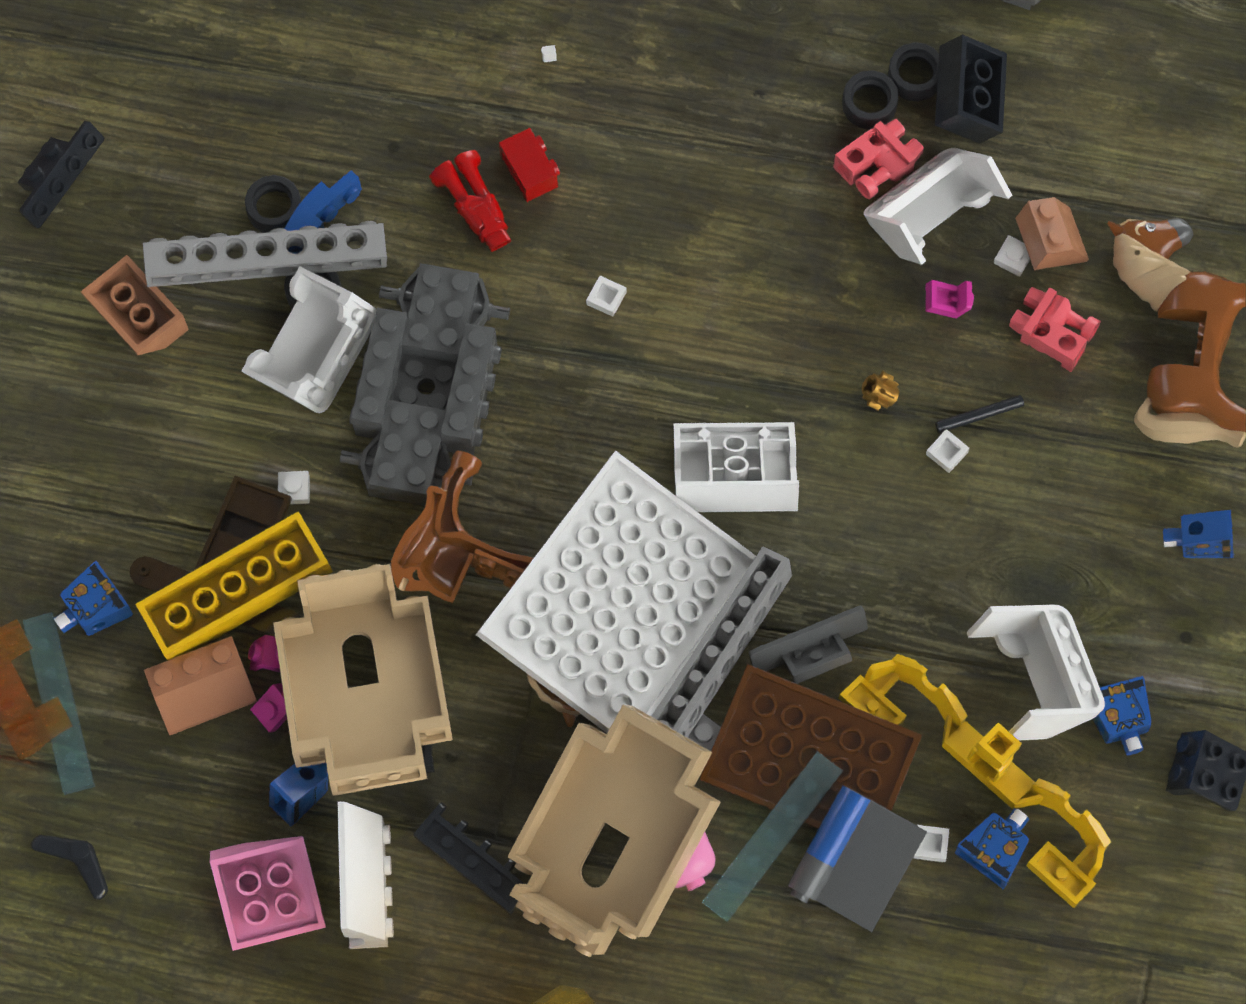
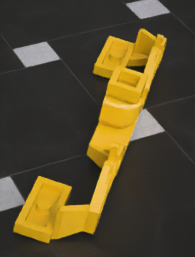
[838,654,1111,908]

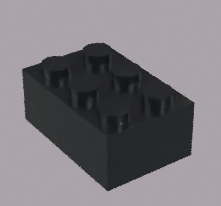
[935,34,1007,144]

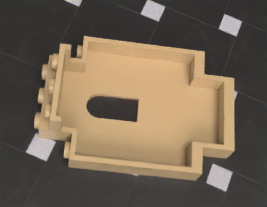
[273,564,453,796]
[508,704,721,957]

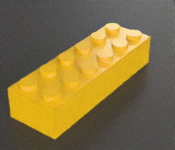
[136,511,333,660]

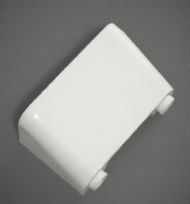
[241,267,377,413]

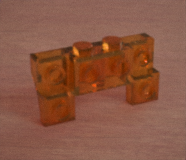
[0,619,73,760]

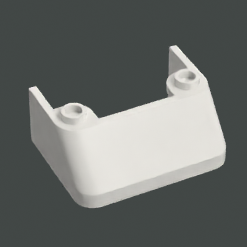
[863,148,1013,265]
[967,605,1105,740]

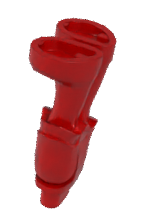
[429,150,511,252]

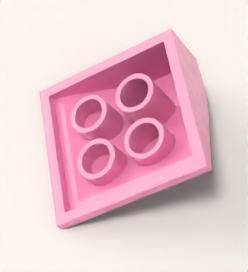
[210,836,326,951]

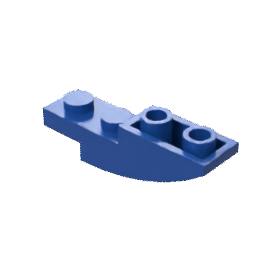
[284,170,362,254]

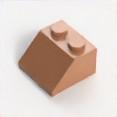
[1015,197,1089,270]

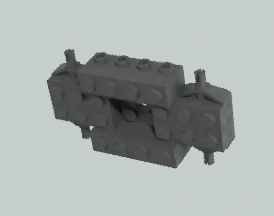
[340,263,510,506]

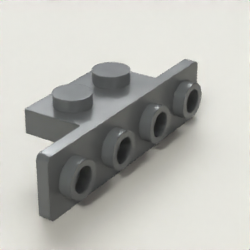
[749,605,868,684]

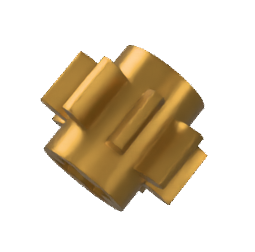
[862,371,899,411]

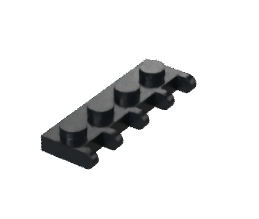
[413,802,529,915]

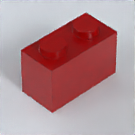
[499,128,560,202]

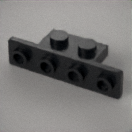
[17,121,105,228]

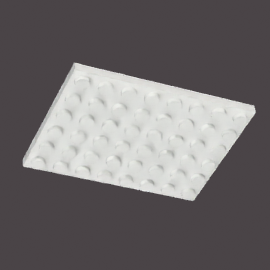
[476,451,756,733]

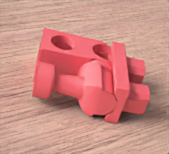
[833,119,924,199]
[1009,287,1101,372]

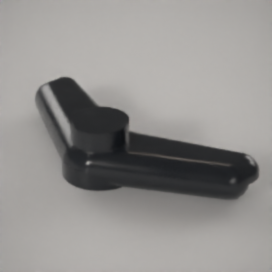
[31,835,108,900]

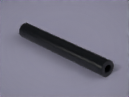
[935,395,1024,433]

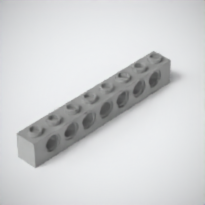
[143,221,387,287]
[651,546,792,737]

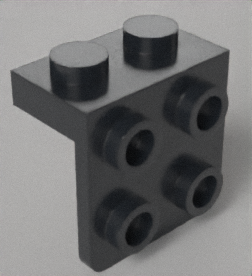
[1165,730,1246,811]

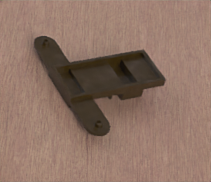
[129,476,301,637]

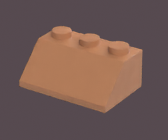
[81,255,189,355]
[144,636,257,735]

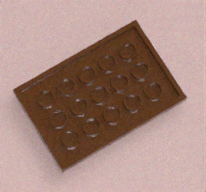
[700,664,922,829]

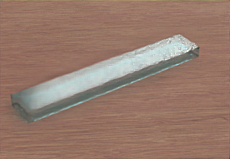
[22,612,95,795]
[702,751,843,923]

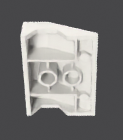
[673,422,799,512]
[338,802,394,949]

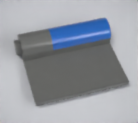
[788,785,927,932]

